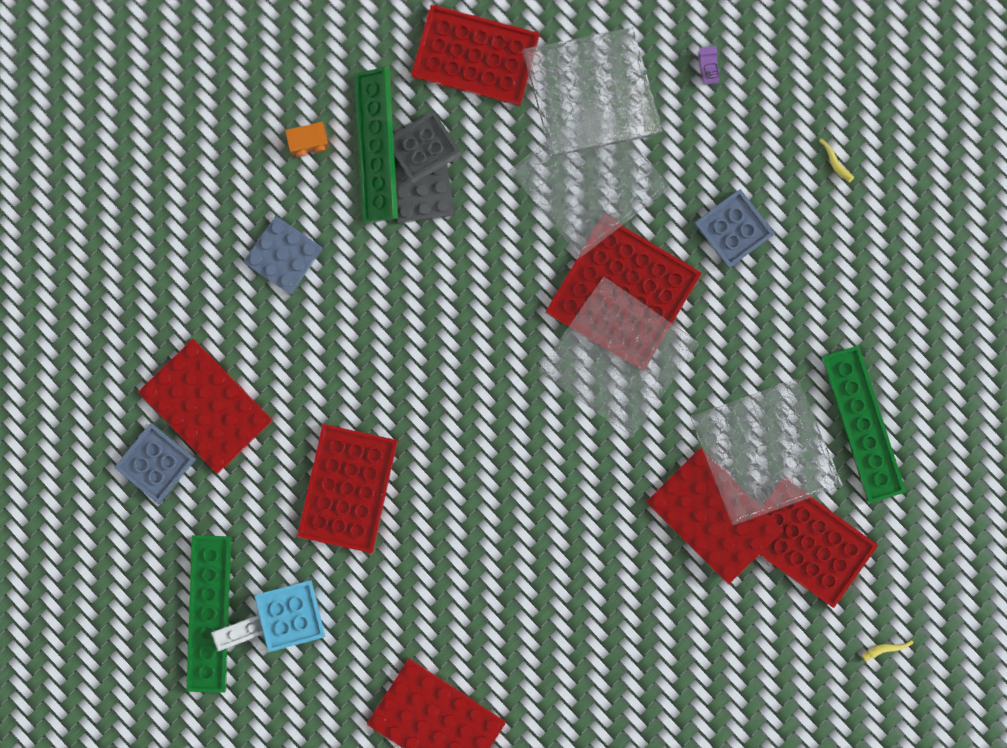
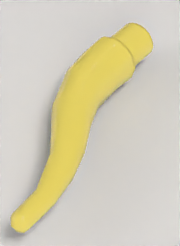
[819,139,854,183]
[861,641,913,662]

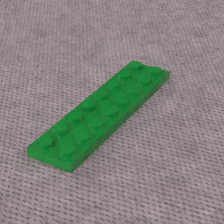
[354,67,398,224]
[821,345,906,504]
[186,535,232,693]

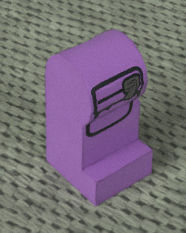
[697,46,719,85]

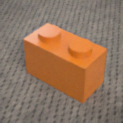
[285,122,329,157]

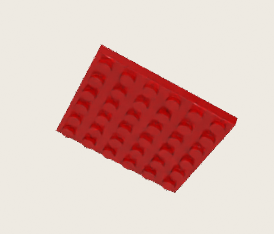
[545,215,702,371]

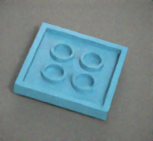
[254,580,325,652]

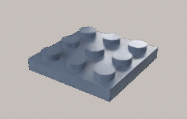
[694,189,775,269]
[243,216,323,295]
[114,423,196,504]

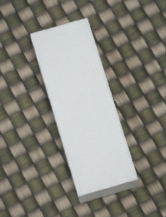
[211,615,264,651]

